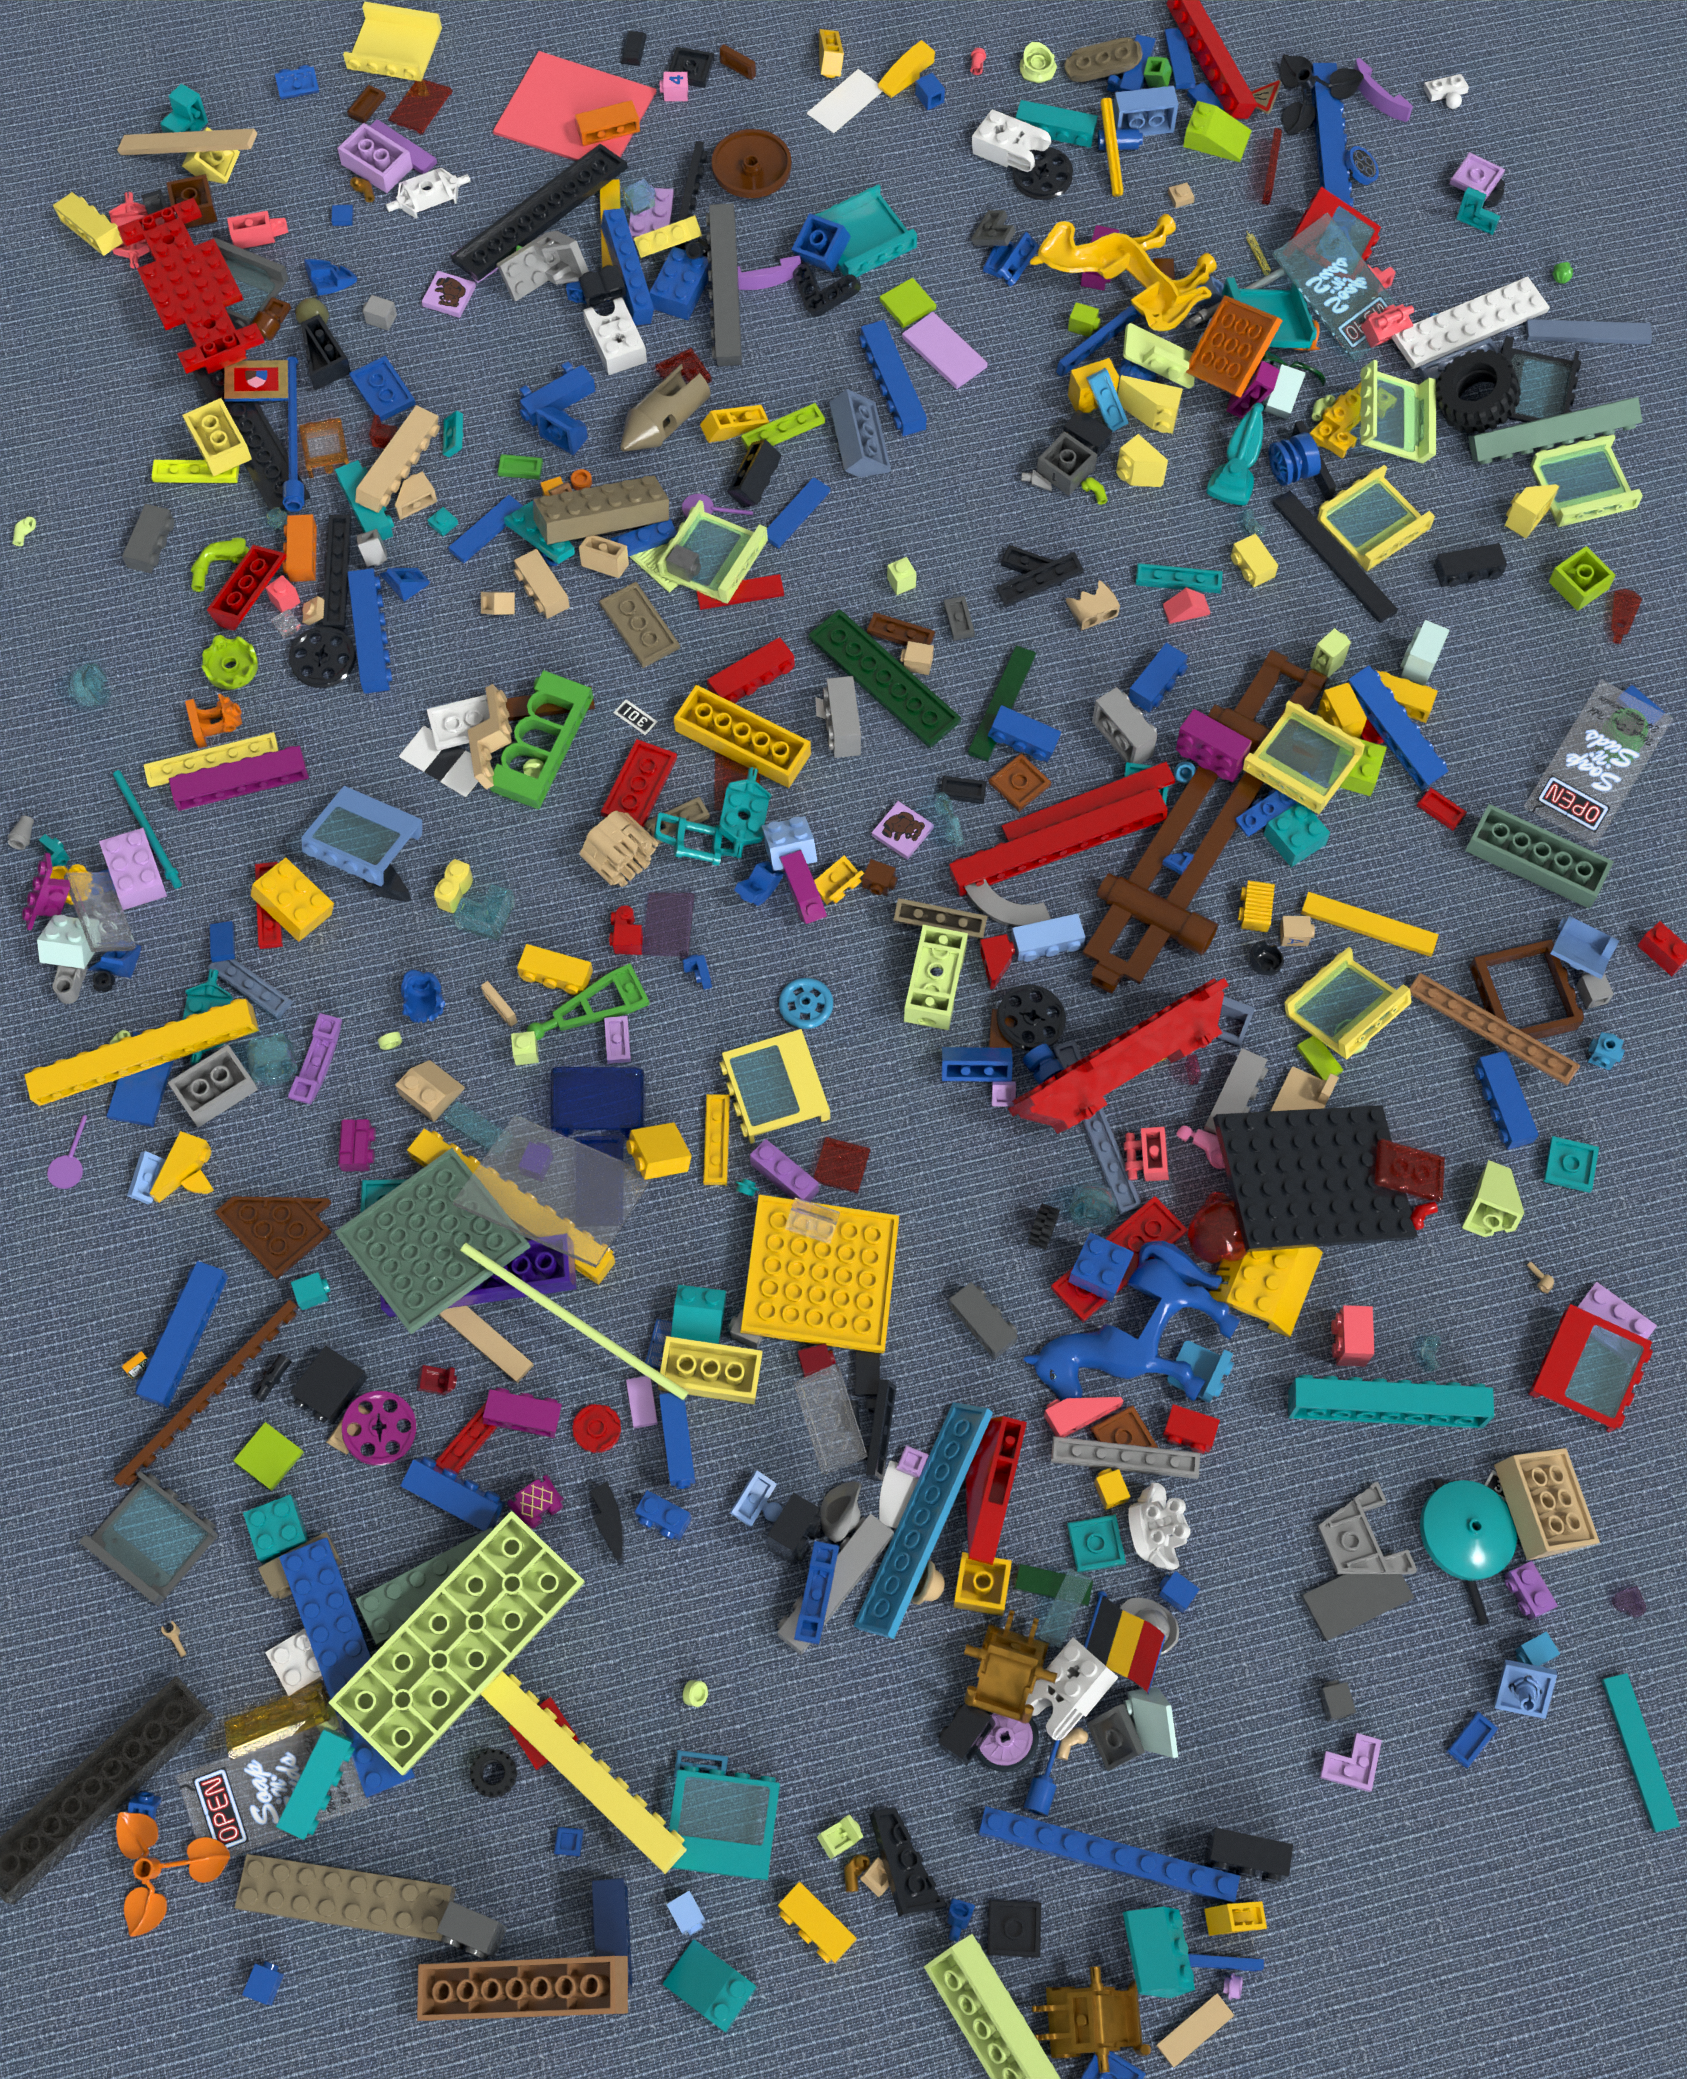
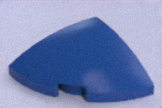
[304,259,357,296]

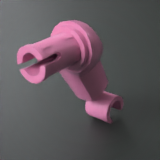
[1177,1126,1225,1169]

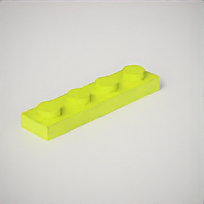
[151,460,239,483]

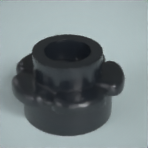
[93,971,115,992]

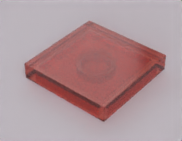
[814,1137,871,1194]

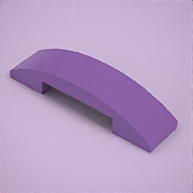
[1354,58,1413,122]
[738,255,801,290]
[288,1013,342,1105]

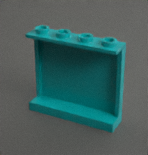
[815,184,917,277]
[1221,277,1317,348]

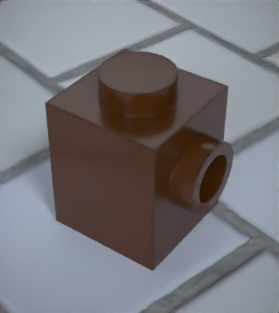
[862,859,898,896]

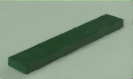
[968,645,1036,762]

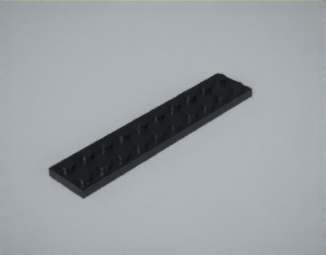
[451,144,628,282]
[192,367,310,515]

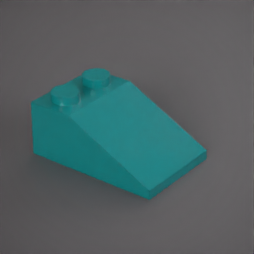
[663,1939,757,2033]

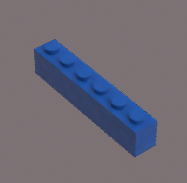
[601,208,654,326]
[858,320,927,436]
[348,568,393,694]
[1346,665,1449,791]
[136,1261,229,1409]

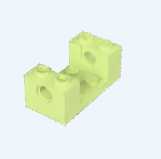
[904,925,968,1030]

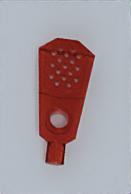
[1611,589,1642,644]

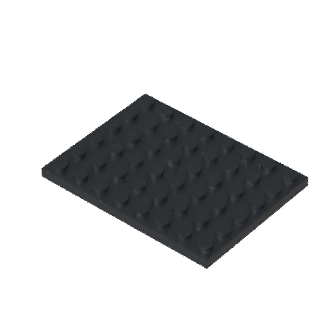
[1213,1105,1418,1252]

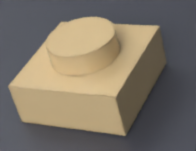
[1168,183,1195,208]
[302,596,324,626]
[860,1857,889,1897]

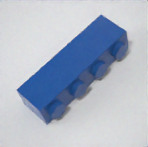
[1474,1051,1539,1150]
[400,1456,505,1531]

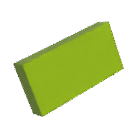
[1296,1036,1343,1081]

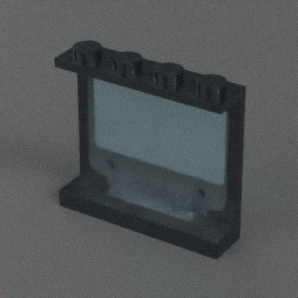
[1493,336,1582,423]

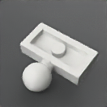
[1423,74,1469,109]

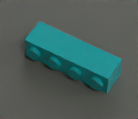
[1015,100,1098,148]
[335,460,394,541]
[276,1727,355,1840]

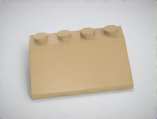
[1494,1448,1600,1560]

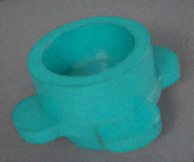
[735,1178,759,1197]

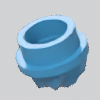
[1174,761,1196,784]

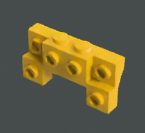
[1310,382,1396,459]

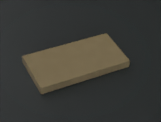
[599,582,680,668]

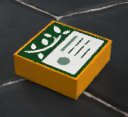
[122,1351,148,1379]

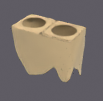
[1066,580,1120,630]

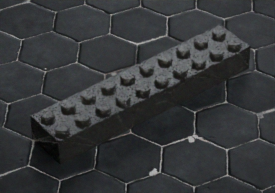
[0,1676,216,1905]

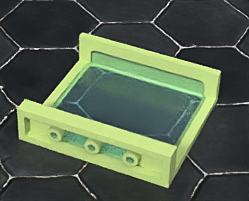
[1360,360,1436,463]
[1530,434,1643,527]
[657,500,768,604]

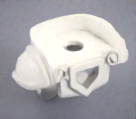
[1128,1483,1190,1570]

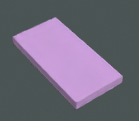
[902,312,988,390]

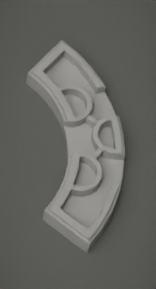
[964,879,1051,927]

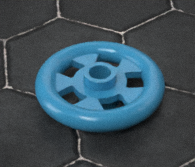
[779,978,833,1029]

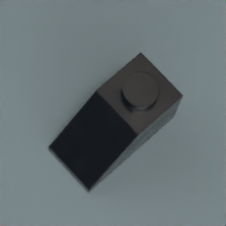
[362,859,412,902]

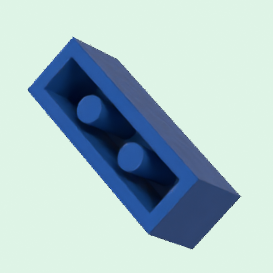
[1128,642,1188,713]
[988,705,1061,763]
[941,1047,1013,1082]

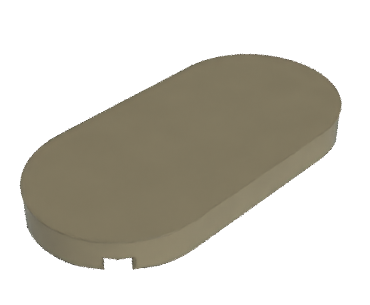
[1064,37,1143,82]

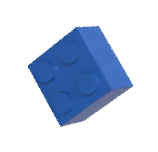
[791,213,851,273]
[1068,1232,1134,1302]

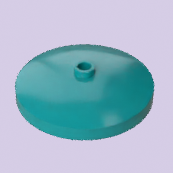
[1420,1480,1517,1581]

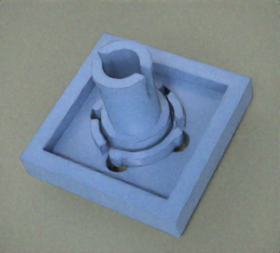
[1494,1659,1557,1719]

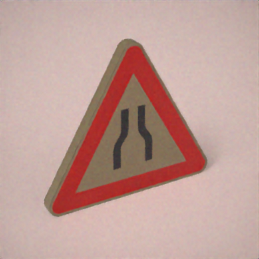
[1251,80,1281,114]

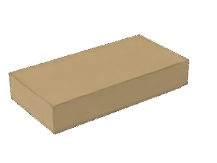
[481,981,517,1027]

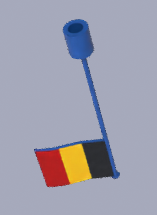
[1023,1591,1166,1817]

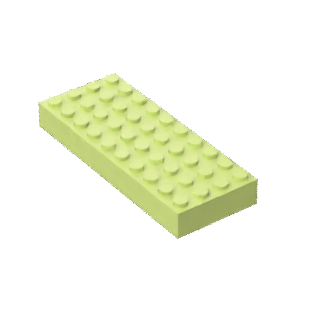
[328,1511,585,1776]

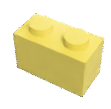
[1231,533,1278,588]

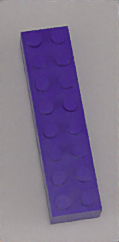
[380,1235,577,1317]

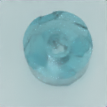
[246,1033,298,1086]

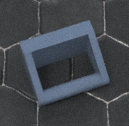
[1216,996,1255,1046]

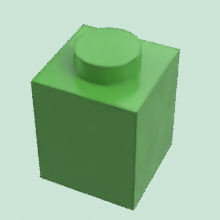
[1143,57,1172,88]

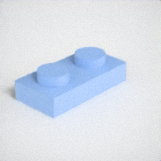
[127,1151,165,1204]

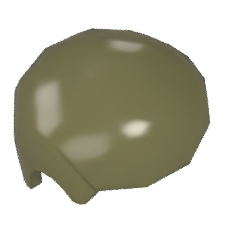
[295,298,329,324]

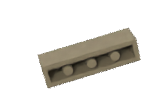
[894,898,988,939]

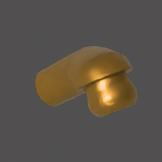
[350,177,375,203]

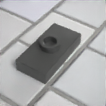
[944,596,975,641]

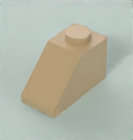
[395,471,437,520]

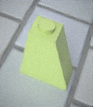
[1462,1160,1524,1237]

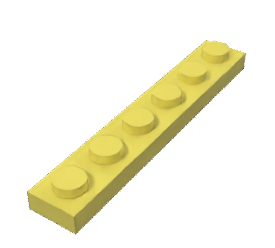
[144,732,279,787]

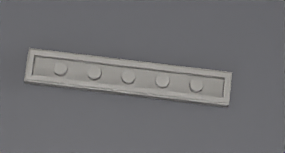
[1051,1436,1200,1479]

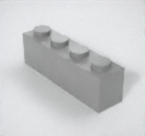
[1203,1048,1268,1135]

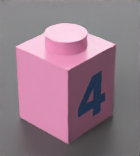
[660,72,688,101]

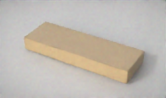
[1156,1993,1234,2068]

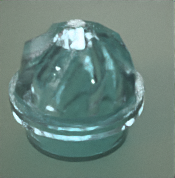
[266,507,287,530]

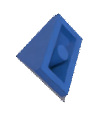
[379,568,430,602]
[88,941,141,978]

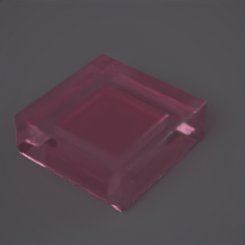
[1185,1054,1201,1085]

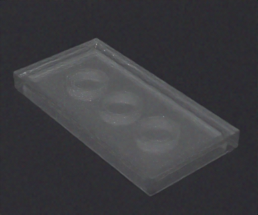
[64,872,136,952]
[793,1364,868,1475]

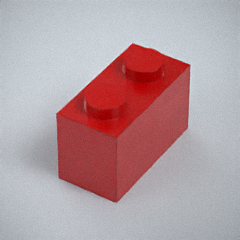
[1638,921,1687,977]
[1162,1404,1220,1453]

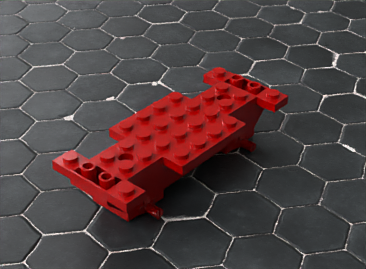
[117,197,265,374]
[1008,978,1229,1134]

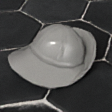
[820,1481,861,1543]
[1120,1598,1179,1655]

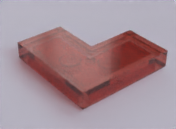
[656,348,712,384]

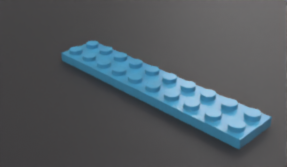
[854,1402,993,1639]

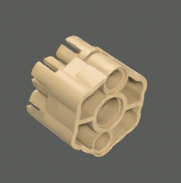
[580,811,659,887]

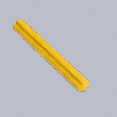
[1101,98,1123,197]

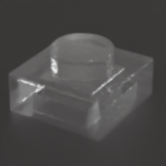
[271,609,302,639]

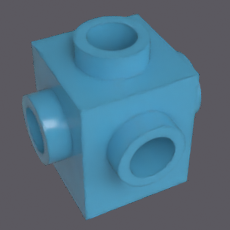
[1588,1032,1625,1070]

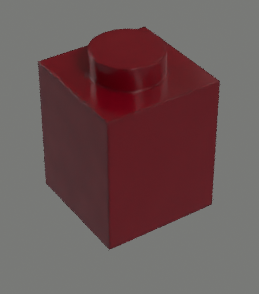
[798,1344,836,1380]

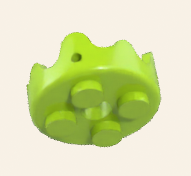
[201,635,258,690]

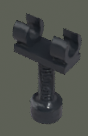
[686,238,711,259]

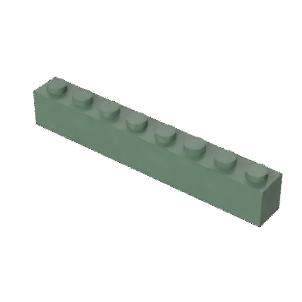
[1468,397,1642,465]

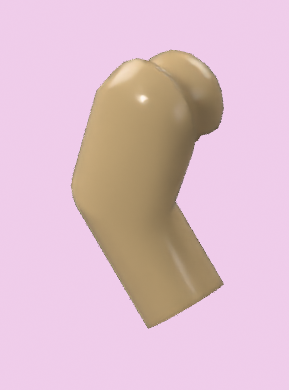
[1055,1727,1088,1760]

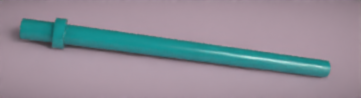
[113,770,182,889]

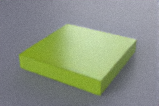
[879,277,936,328]
[233,1422,304,1491]

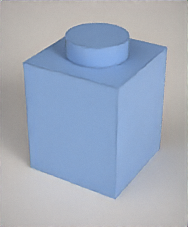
[666,1891,706,1936]

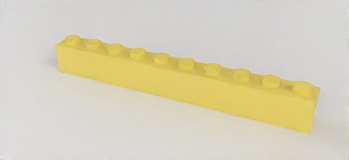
[481,1671,686,1874]

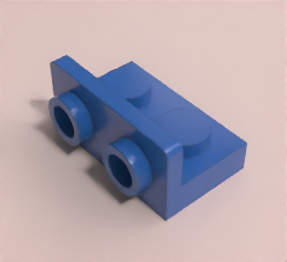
[275,65,320,100]

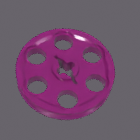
[342,1391,416,1466]

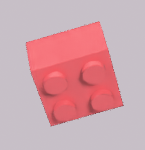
[1331,1305,1374,1367]

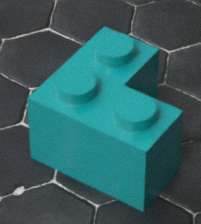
[160,84,208,133]

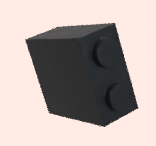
[290,1345,368,1425]

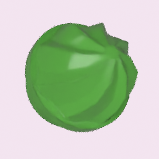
[1552,262,1573,284]

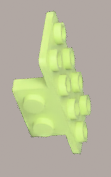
[1123,323,1195,389]

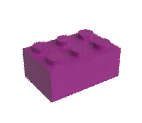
[1176,709,1252,782]

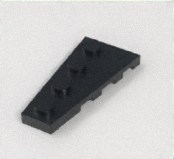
[869,1808,947,1918]

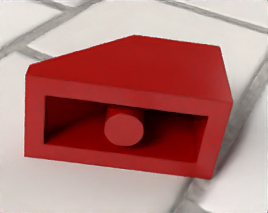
[979,934,1015,989]

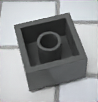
[1036,431,1097,496]

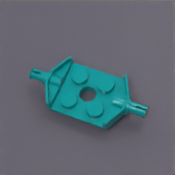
[718,767,772,858]
[183,969,233,1066]

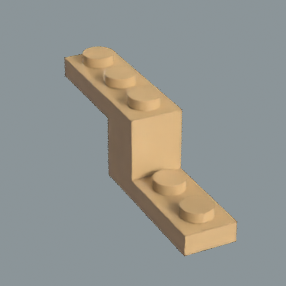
[468,684,512,789]

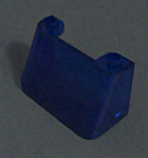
[550,1067,647,1139]

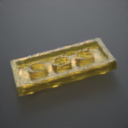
[224,1683,330,1760]

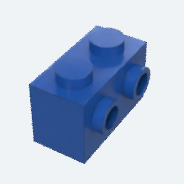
[635,1490,692,1541]

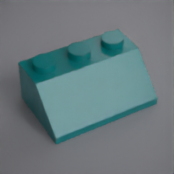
[1123,1906,1195,1999]

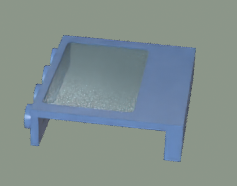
[302,786,422,886]

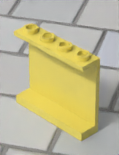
[343,2,442,81]

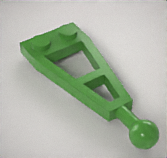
[526,963,650,1040]

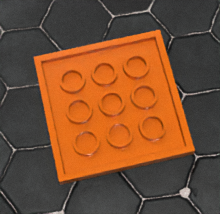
[1186,295,1283,398]

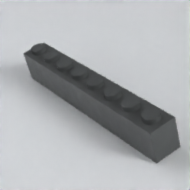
[706,203,742,366]

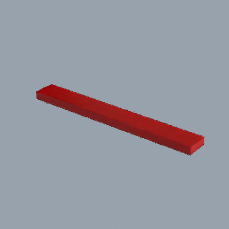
[1002,762,1175,842]

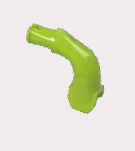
[191,537,249,592]

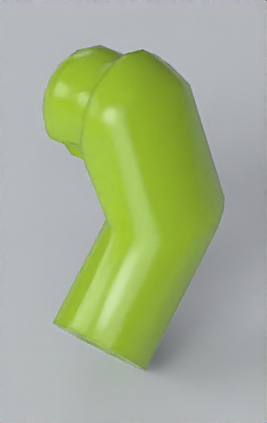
[1081,477,1108,505]

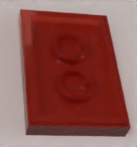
[1375,1139,1445,1202]

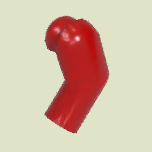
[1410,1201,1438,1230]

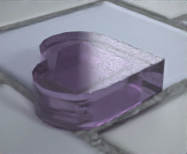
[1612,1586,1647,1618]

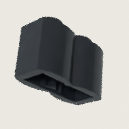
[578,265,626,307]

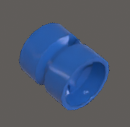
[1023,1044,1064,1084]

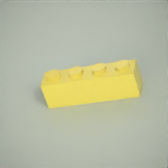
[53,192,123,256]

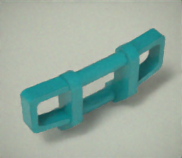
[654,813,743,866]

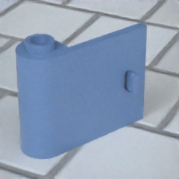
[1550,916,1619,979]

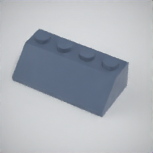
[829,389,891,477]

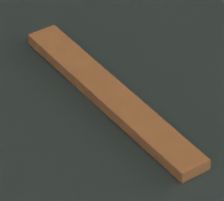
[1409,973,1580,1086]

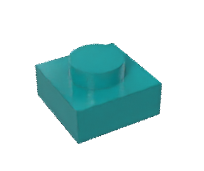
[428,507,458,537]

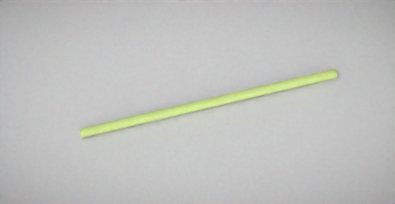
[460,1243,689,1401]

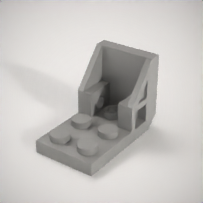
[497,230,589,301]

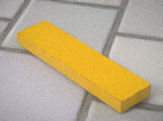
[703,1094,730,1185]

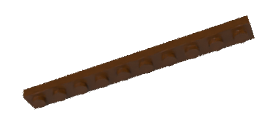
[113,1299,297,1488]

